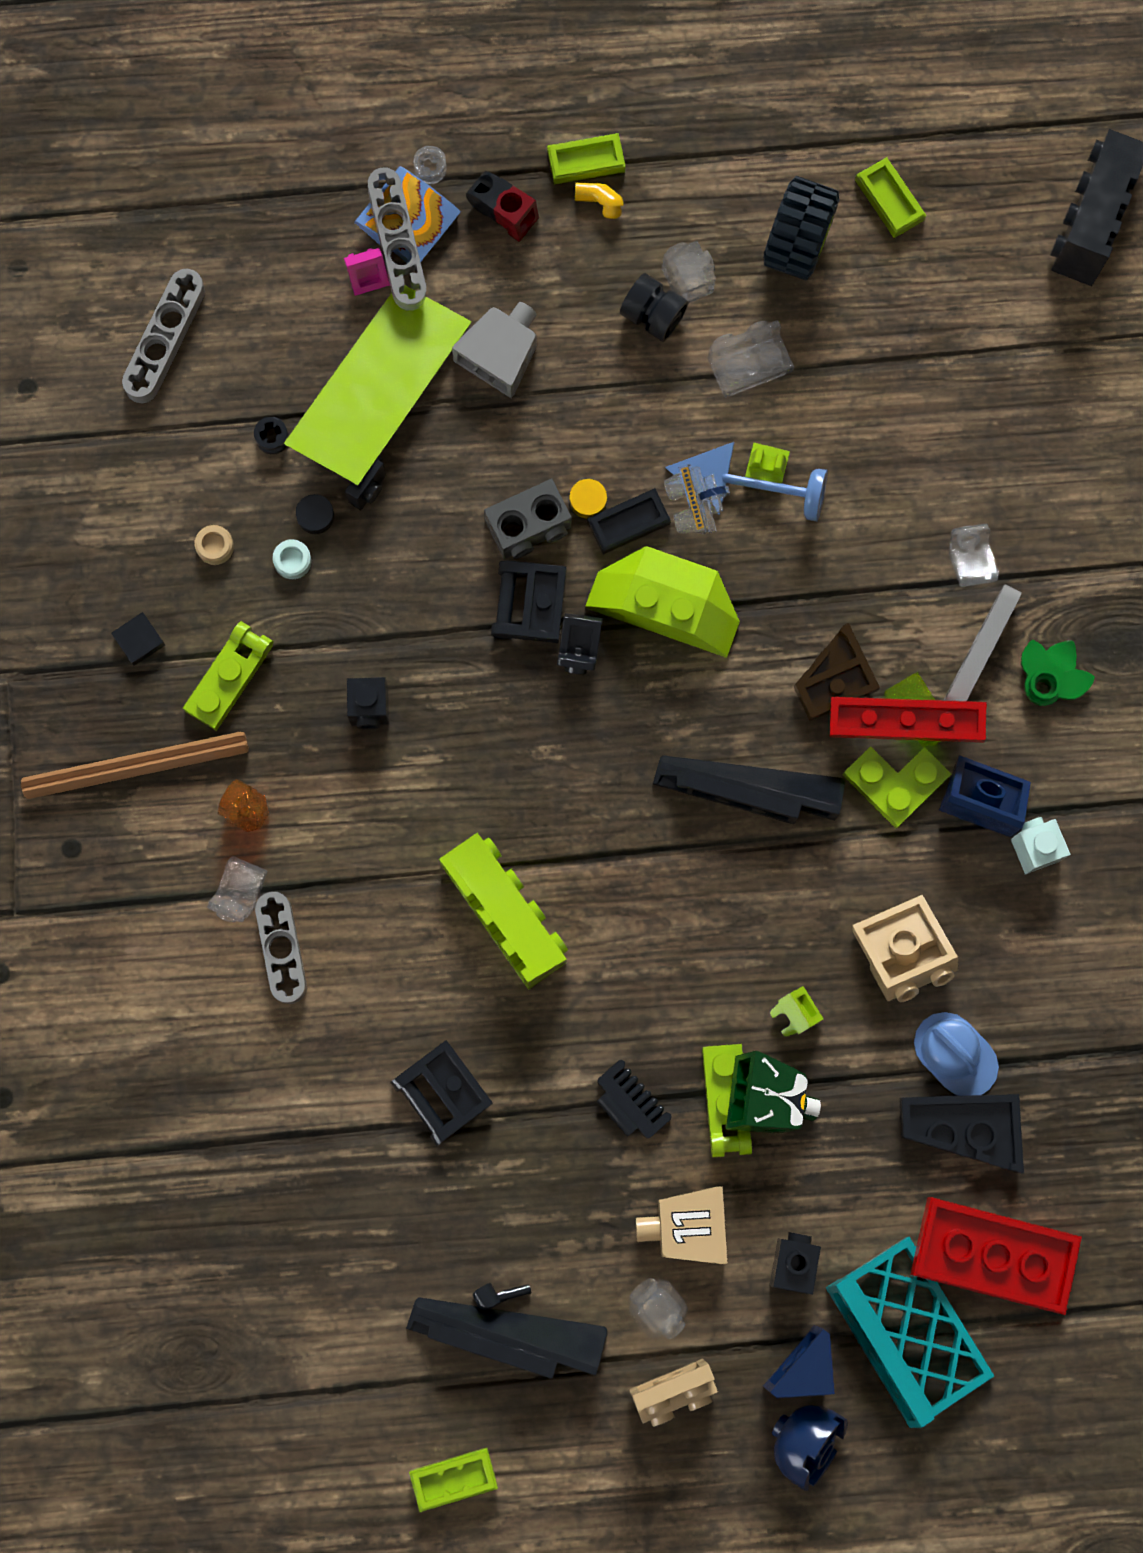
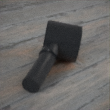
[473,1283,531,1311]

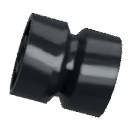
[619,273,689,342]

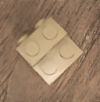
[852,895,958,1002]
[629,1359,718,1427]

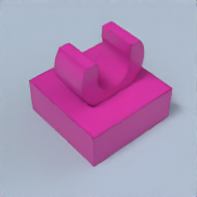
[344,248,390,296]

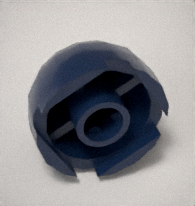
[772,1405,848,1491]

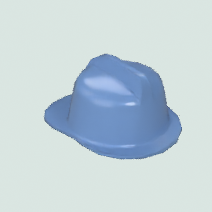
[914,1012,999,1096]

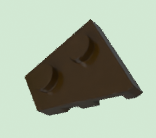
[794,623,880,721]

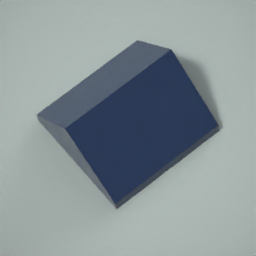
[939,755,1031,837]
[763,1325,835,1398]

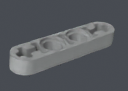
[368,168,426,310]
[122,269,205,403]
[943,584,1021,701]

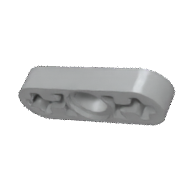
[255,892,307,1004]

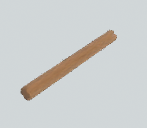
[21,732,249,799]

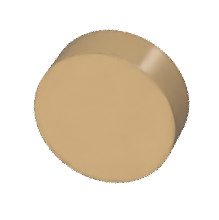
[195,525,234,565]

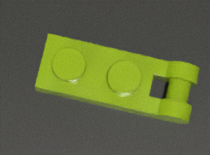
[183,621,274,731]
[702,1044,752,1158]

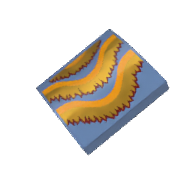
[354,166,461,264]

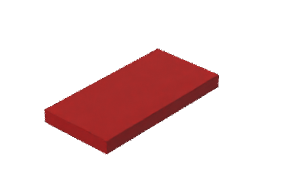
[910,1197,1082,1315]

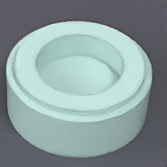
[273,540,312,579]

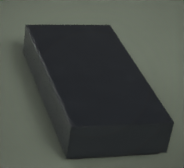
[587,488,671,555]

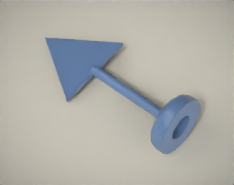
[665,442,828,522]

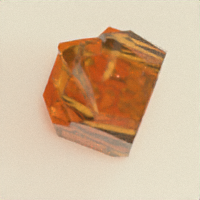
[218,779,269,832]

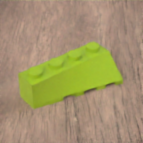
[439,833,569,990]

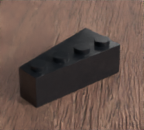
[1050,129,1143,287]

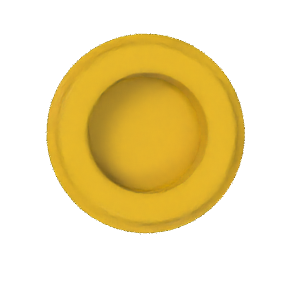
[569,479,607,519]

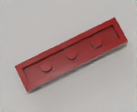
[830,697,987,743]

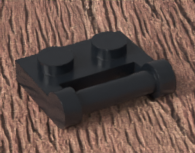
[491,560,566,643]
[390,1040,493,1146]

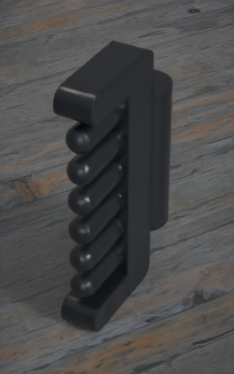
[597,1060,672,1139]

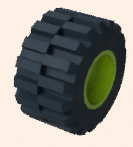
[763,176,839,280]

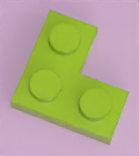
[842,746,951,829]

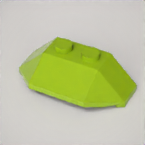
[585,546,740,658]

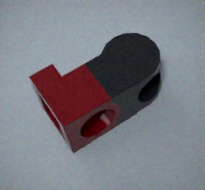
[466,171,539,242]

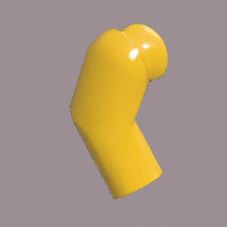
[575,183,624,219]

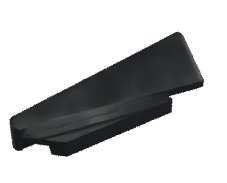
[653,756,845,825]
[406,1297,607,1379]

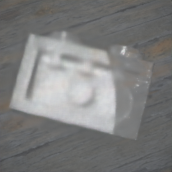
[708,320,794,398]

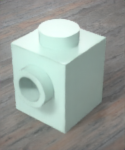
[1011,817,1071,875]

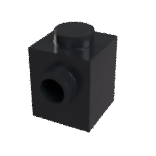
[347,677,389,729]
[770,1232,821,1295]

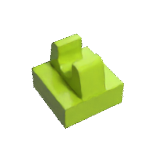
[745,443,790,484]
[770,986,824,1036]

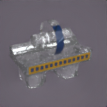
[664,464,730,535]

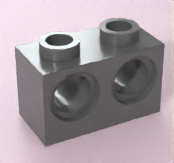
[484,478,572,559]

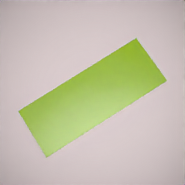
[284,285,472,485]

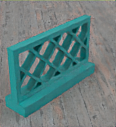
[825,1237,994,1428]

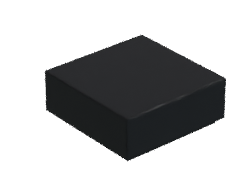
[111,612,165,666]

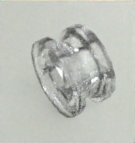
[413,146,447,184]

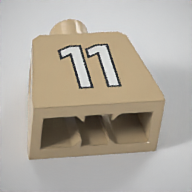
[636,1186,728,1264]

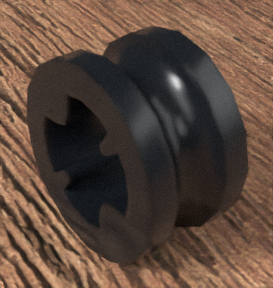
[254,417,289,455]

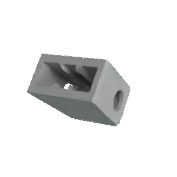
[452,302,537,398]

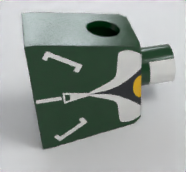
[726,1051,821,1133]

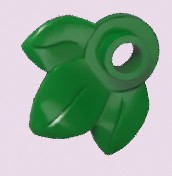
[1021,640,1095,706]

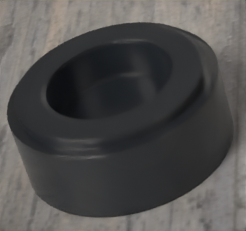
[296,494,334,534]

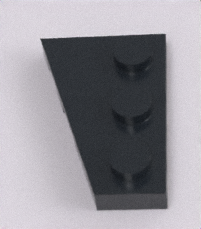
[899,1094,1024,1174]

